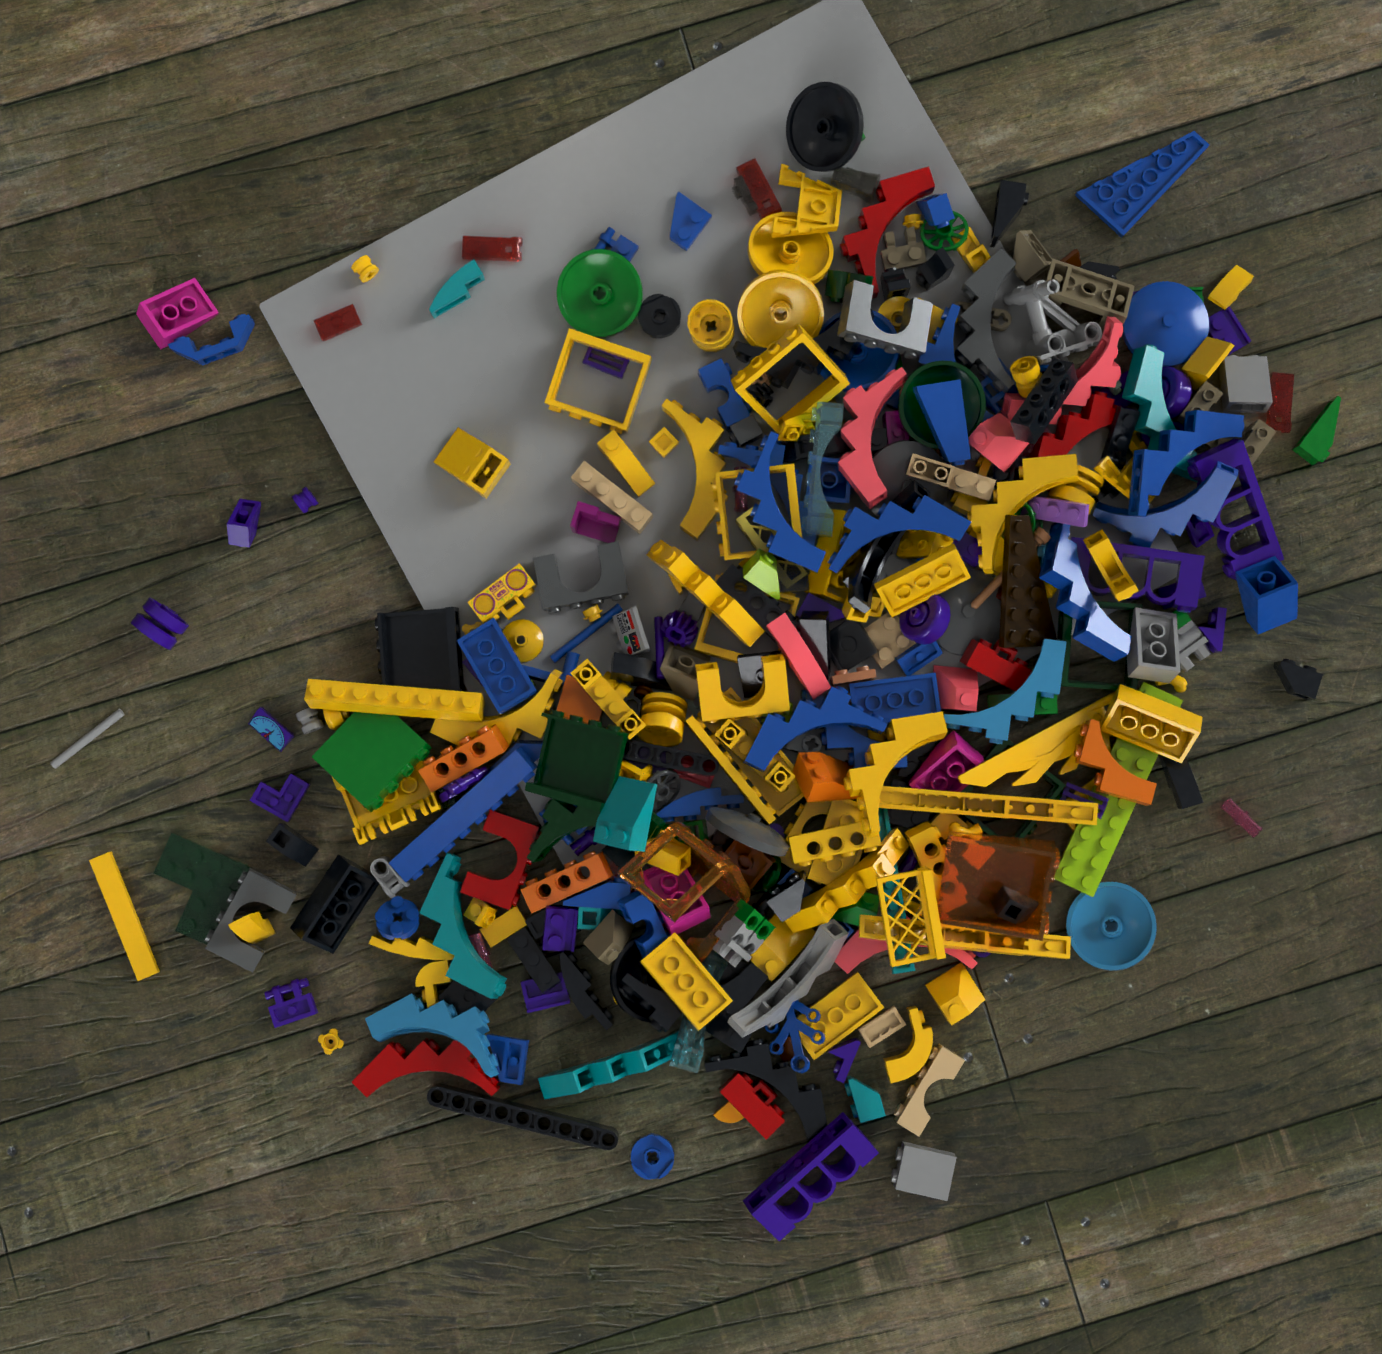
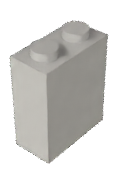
[1218,355,1273,413]
[891,1141,957,1201]

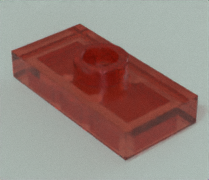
[313,304,362,341]

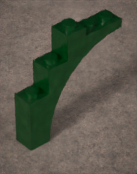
[527,799,666,863]

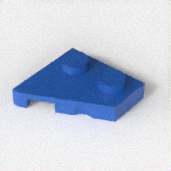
[670,192,712,251]

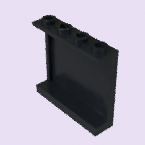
[375,607,465,691]

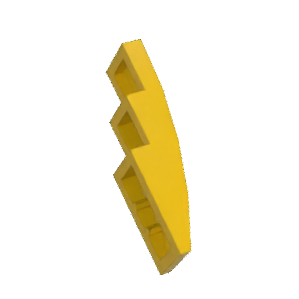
[368,934,454,960]

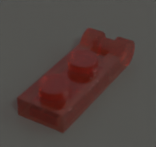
[736,158,782,220]
[462,236,523,261]
[1266,372,1294,434]

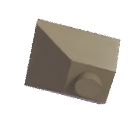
[1013,230,1052,282]
[660,642,711,701]
[583,909,635,965]

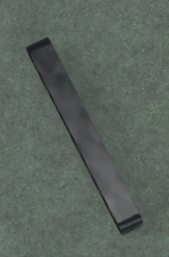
[427,1083,619,1150]

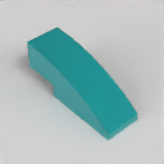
[429,259,485,319]

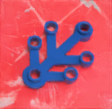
[765,1000,825,1073]

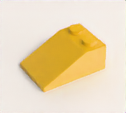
[750,913,816,982]

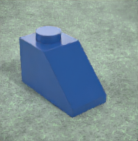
[916,193,955,229]

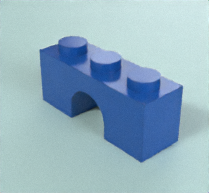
[698,358,752,431]
[617,889,670,958]

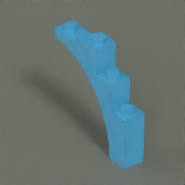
[944,639,1067,744]
[365,993,499,1078]

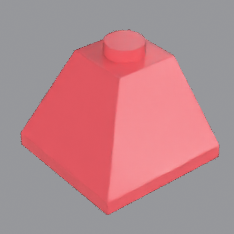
[968,413,1029,473]
[933,665,979,713]

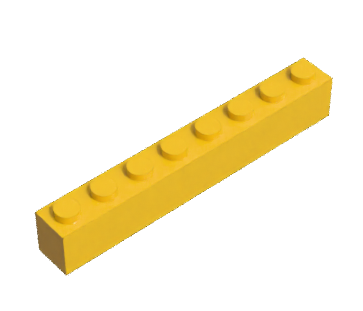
[304,679,485,723]

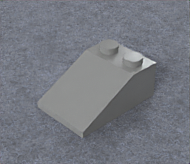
[1127,608,1181,683]

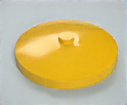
[747,212,834,284]
[737,270,824,348]

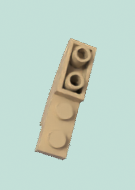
[906,453,996,501]

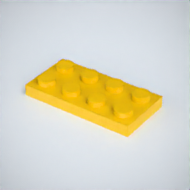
[874,543,971,617]
[807,799,864,885]
[640,932,733,1031]
[796,971,884,1060]

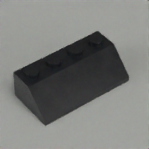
[290,854,379,954]

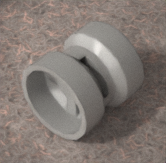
[295,707,324,734]

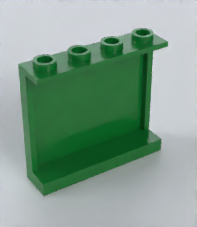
[312,712,432,812]

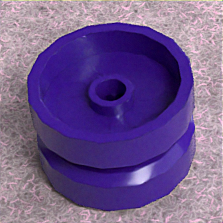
[131,597,189,650]

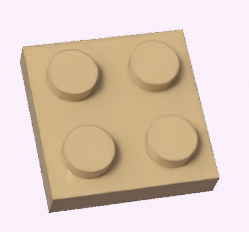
[864,612,916,669]

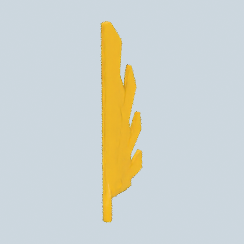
[958,691,1116,787]

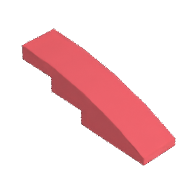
[766,613,831,700]

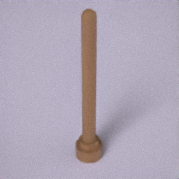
[971,527,1051,609]

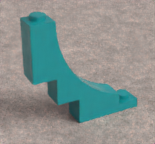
[1122,344,1198,483]
[419,853,507,999]
[538,1030,689,1100]

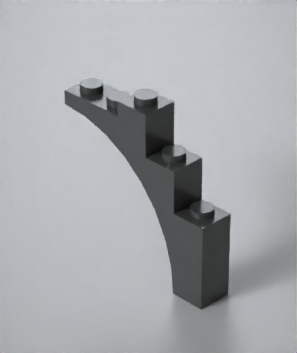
[954,248,1016,393]

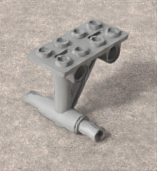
[1003,279,1103,364]

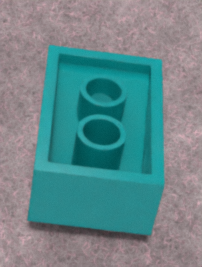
[593,776,657,852]

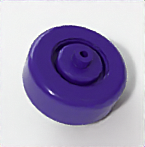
[1162,366,1192,419]
[899,595,951,645]

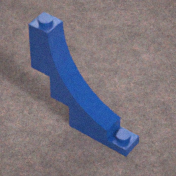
[1128,410,1244,517]
[1039,523,1132,662]

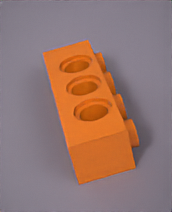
[418,724,510,792]
[521,850,613,914]

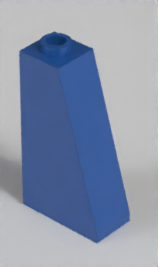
[913,379,971,466]

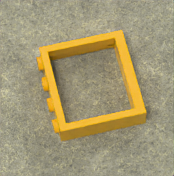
[731,323,850,434]
[544,328,652,434]
[711,463,802,561]
[694,573,800,664]

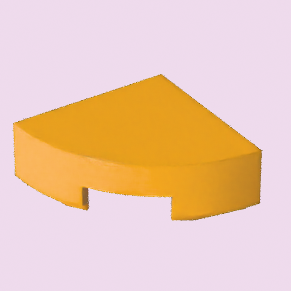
[713,1101,744,1123]

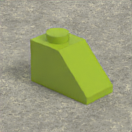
[743,548,780,601]

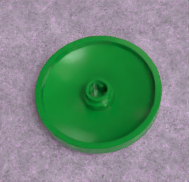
[557,249,643,337]

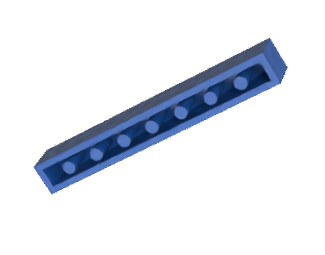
[389,747,537,883]

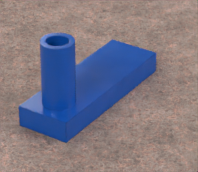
[523,651,580,687]

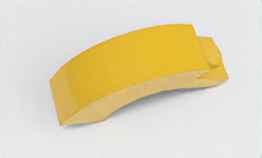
[1083,529,1139,602]
[883,1005,933,1083]

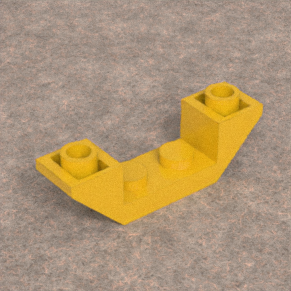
[571,659,646,740]
[714,718,795,793]

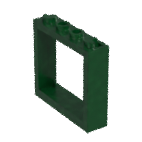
[1057,601,1143,690]
[961,739,1066,853]

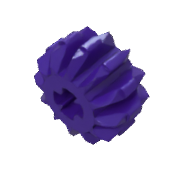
[660,610,699,647]

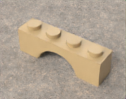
[571,461,653,534]
[894,1044,965,1137]

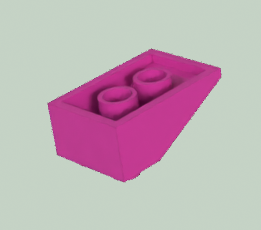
[136,278,219,350]
[908,730,984,792]
[640,866,710,936]

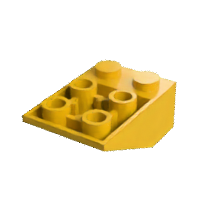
[433,427,511,499]

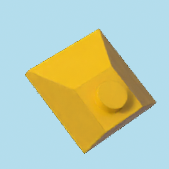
[925,962,985,1026]

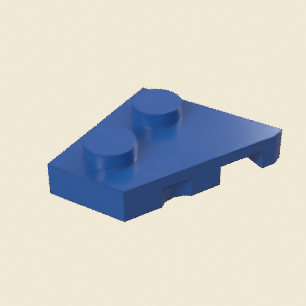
[486,1034,529,1085]

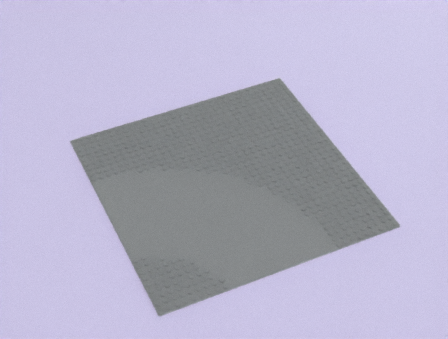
[259,0,1179,891]

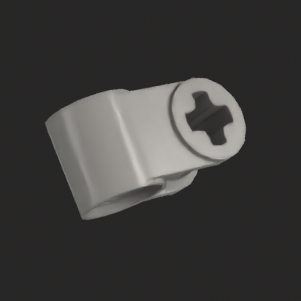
[370,856,410,898]

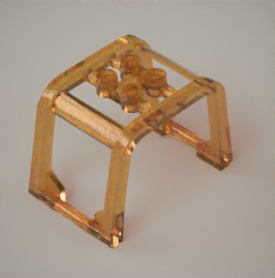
[618,822,751,962]

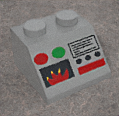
[610,606,651,656]

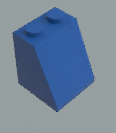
[1235,556,1298,634]

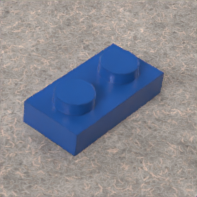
[895,641,943,676]

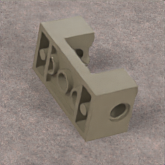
[1043,259,1135,334]
[1172,381,1277,465]

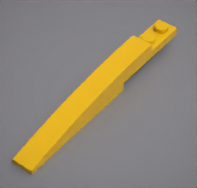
[879,786,1098,825]
[859,915,1071,959]

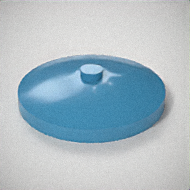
[1066,882,1157,971]

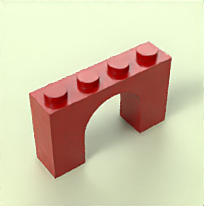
[460,809,541,910]

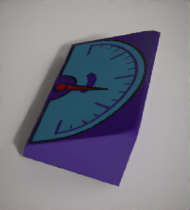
[248,707,295,752]

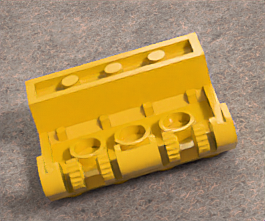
[332,760,441,845]

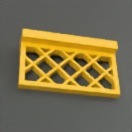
[876,866,946,967]

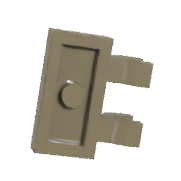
[880,227,927,272]

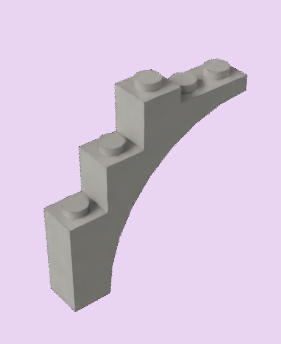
[727,919,849,1038]

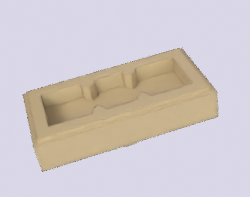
[857,1005,906,1048]

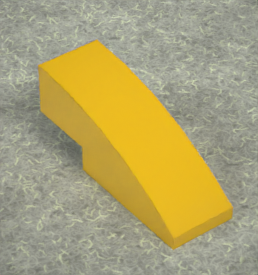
[228,912,276,944]

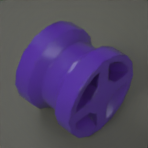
[292,486,319,513]

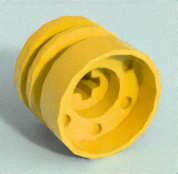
[687,299,735,352]
[1047,465,1104,515]
[637,692,688,747]

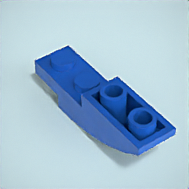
[657,787,744,822]

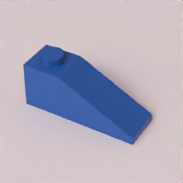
[563,876,632,910]

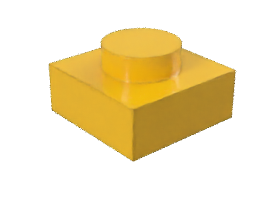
[649,427,679,458]

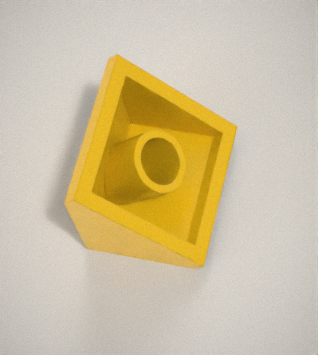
[1181,336,1235,390]

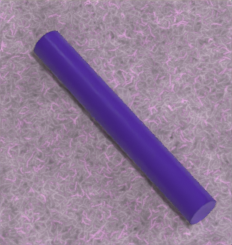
[654,616,665,679]

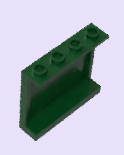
[525,710,628,812]

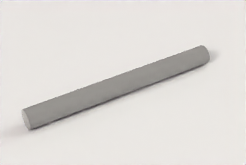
[50,708,125,769]

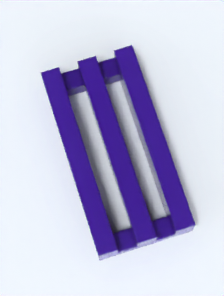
[582,346,630,379]
[1060,782,1109,819]

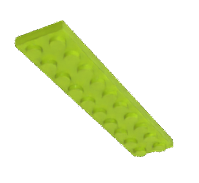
[1052,682,1183,897]

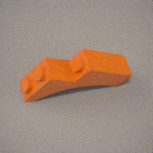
[1074,719,1157,806]

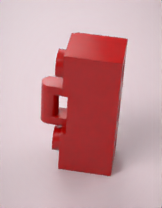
[960,638,1032,691]
[719,1070,785,1140]

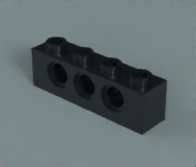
[1010,358,1078,444]
[716,564,797,645]

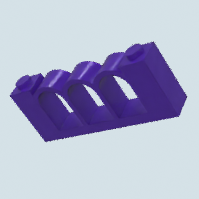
[1187,438,1284,581]
[1071,537,1205,613]
[743,1112,879,1241]

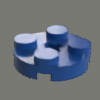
[375,896,420,940]
[631,1133,674,1180]

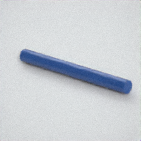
[550,604,623,663]

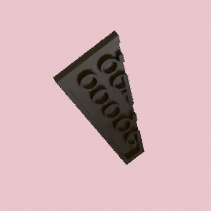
[999,515,1057,648]

